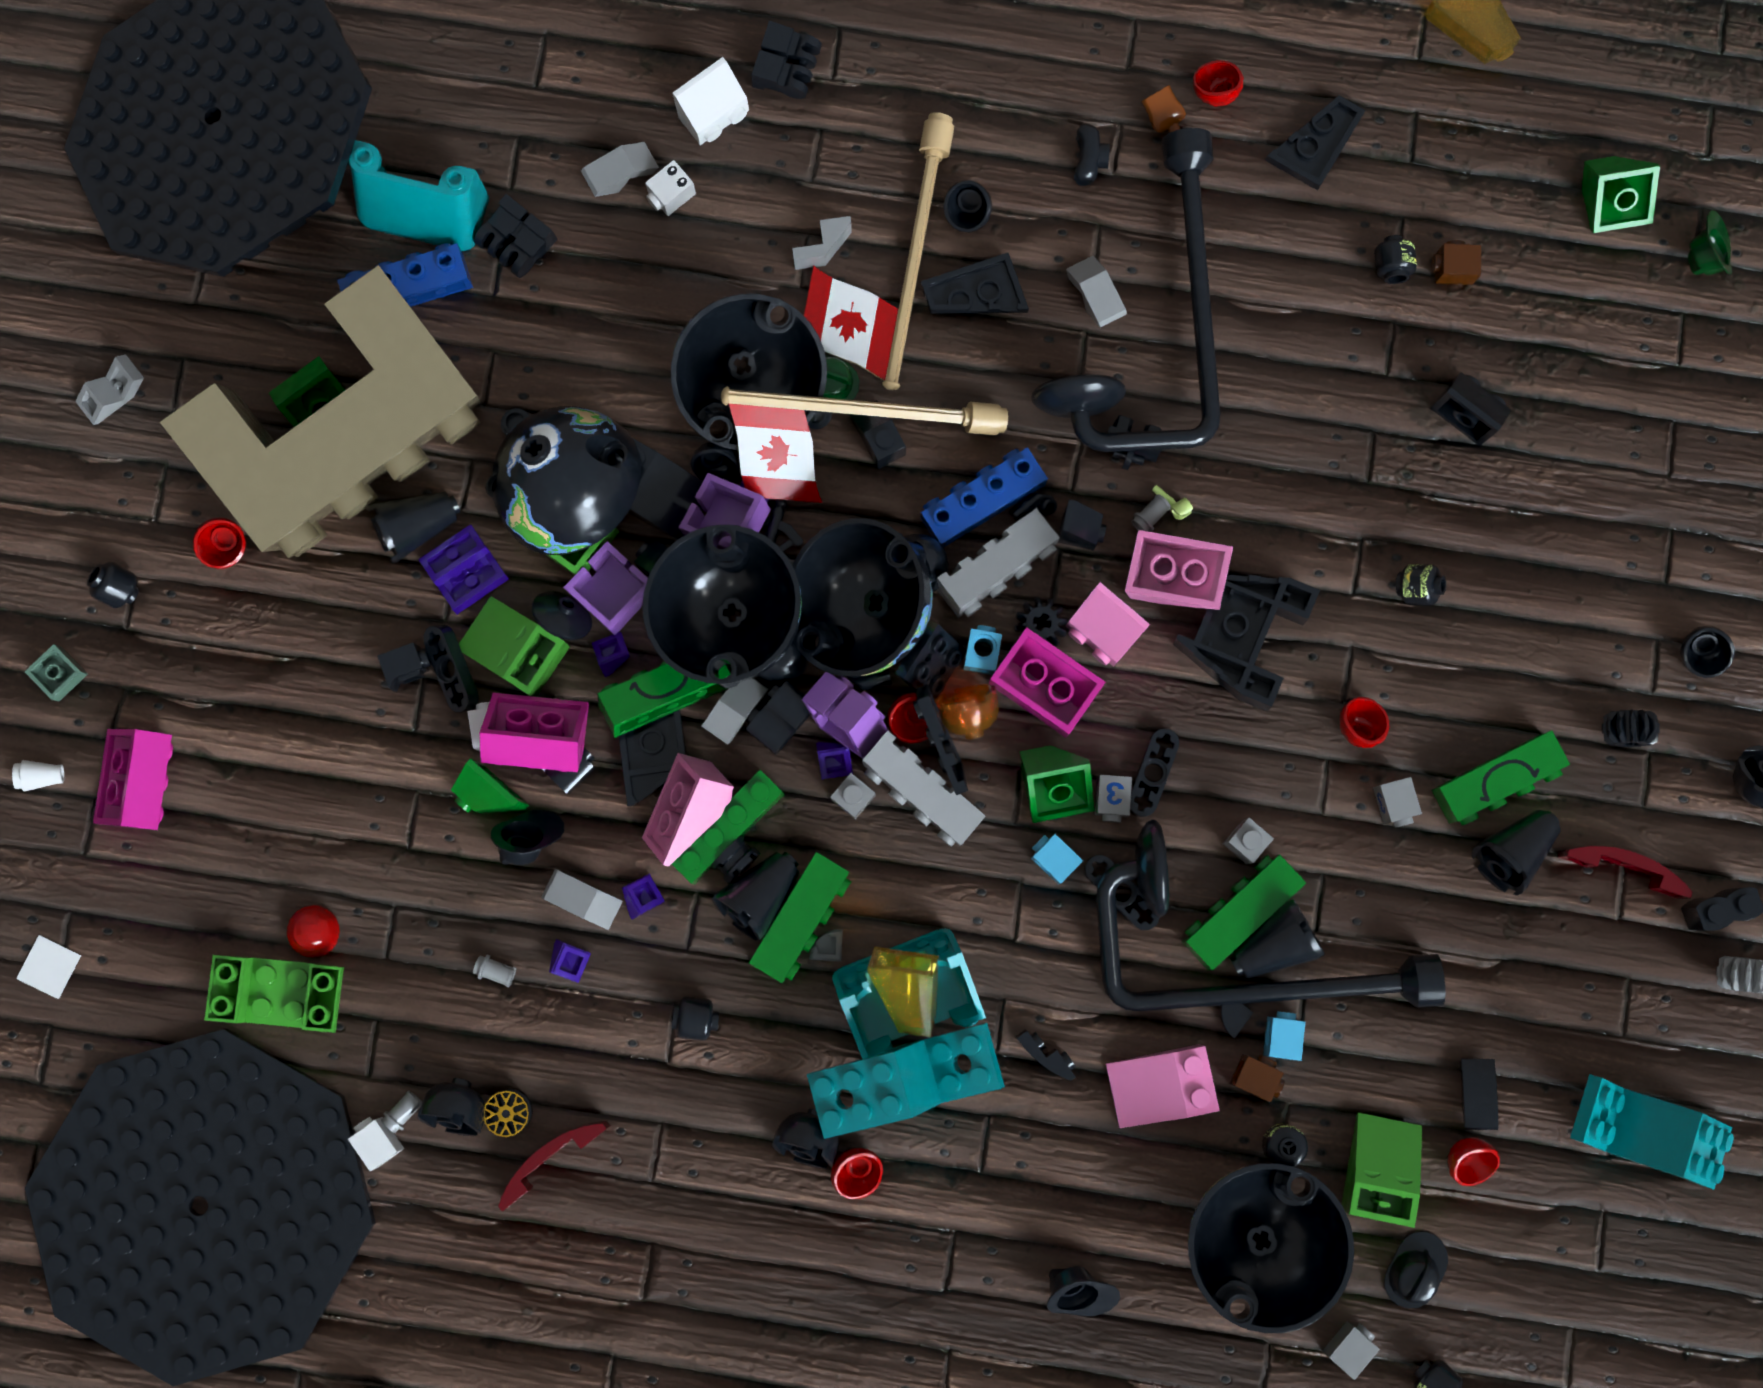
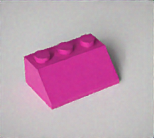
[988,627,1106,738]
[479,693,589,772]
[93,729,173,830]

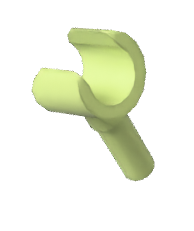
[1152,485,1193,520]

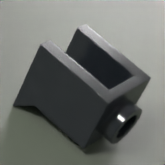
[377,642,432,693]

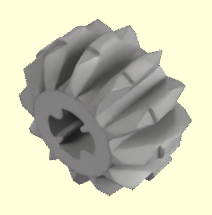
[1716,956,1763,993]

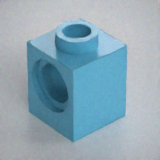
[963,625,1002,675]
[1031,834,1083,885]
[1263,1011,1305,1061]

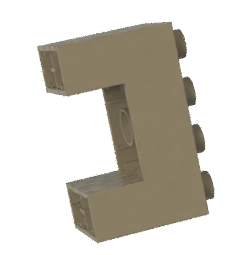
[160,265,482,558]

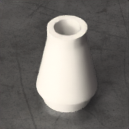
[12,760,64,792]

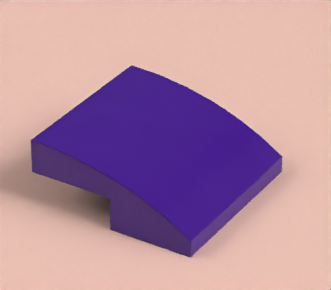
[418,524,509,615]

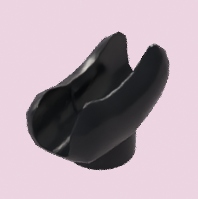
[1074,124,1110,186]

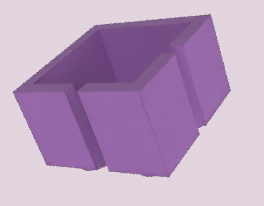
[679,473,771,550]
[563,541,648,635]
[802,672,889,759]

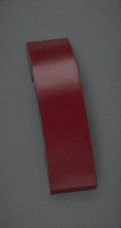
[1557,846,1693,899]
[498,1121,611,1212]

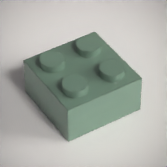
[25,644,88,702]

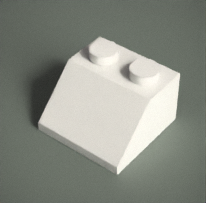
[673,57,749,145]

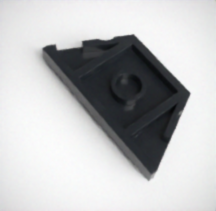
[619,710,686,807]

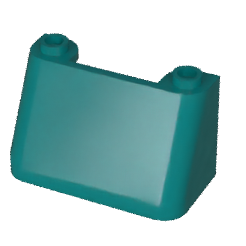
[349,140,490,251]
[832,929,986,1059]

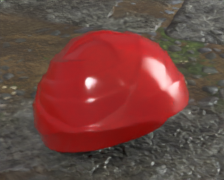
[1193,60,1244,107]
[193,517,246,569]
[887,693,928,743]
[1340,697,1390,748]
[287,905,340,958]
[1447,1137,1500,1186]
[831,1147,883,1199]

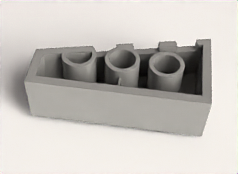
[937,508,1060,618]
[862,730,986,847]

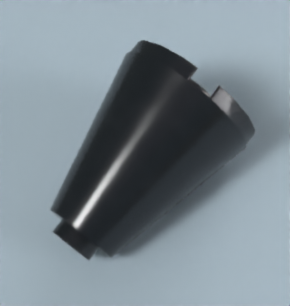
[367,492,460,564]
[1472,810,1561,896]
[712,852,799,941]
[1230,899,1325,978]

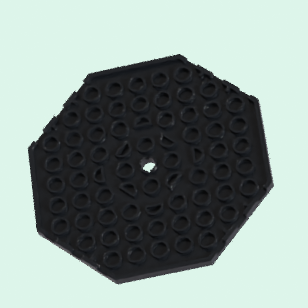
[64,0,372,277]
[25,1029,376,1387]

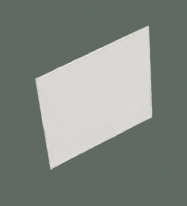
[16,935,81,999]

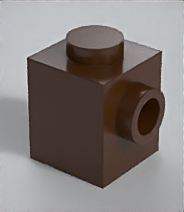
[1431,240,1481,285]
[1229,1054,1285,1103]

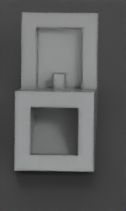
[581,142,659,197]
[792,216,852,270]
[1066,256,1127,327]
[75,354,144,425]
[702,678,769,744]
[541,869,623,930]

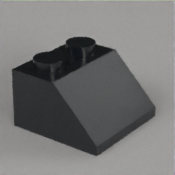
[1430,372,1511,446]

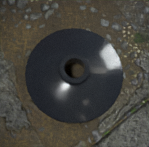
[531,591,592,640]

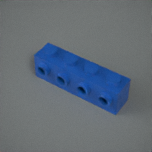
[337,243,474,307]
[920,447,1048,548]

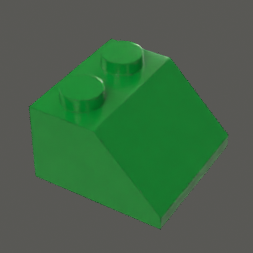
[269,356,346,427]

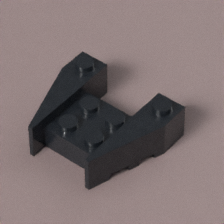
[1173,574,1320,712]

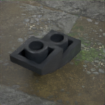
[1015,1030,1076,1081]
[1460,1059,1499,1130]

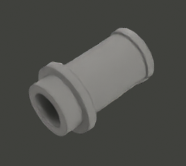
[1131,494,1171,532]
[473,954,517,987]
[381,1090,422,1133]

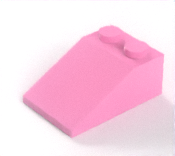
[1125,530,1233,610]
[1066,582,1150,667]
[642,753,734,866]
[1105,1044,1220,1128]

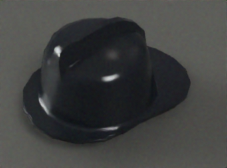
[491,810,564,865]
[1384,1231,1448,1309]
[1047,1266,1120,1316]

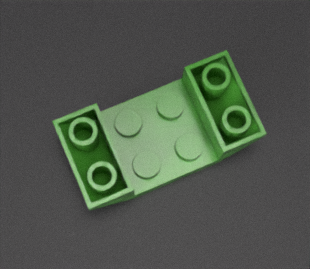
[204,955,344,1033]

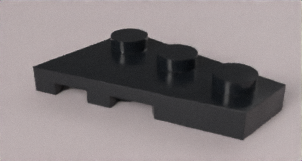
[1265,95,1366,191]
[921,252,1029,314]
[913,684,968,795]

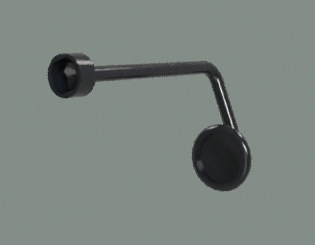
[1031,128,1221,452]
[1096,819,1446,1011]

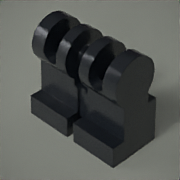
[751,20,822,99]
[474,194,558,278]

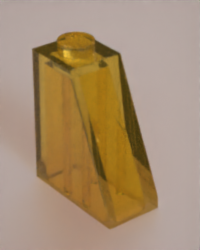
[1424,0,1521,64]
[868,947,939,1037]

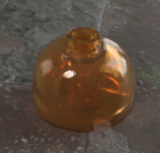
[935,684,999,740]

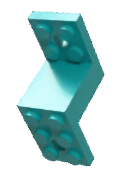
[807,1023,1005,1139]
[1570,1074,1734,1190]

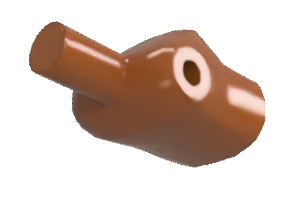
[1141,85,1186,133]

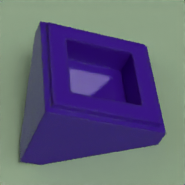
[592,632,630,677]
[816,742,853,780]
[622,873,665,920]
[549,939,591,983]

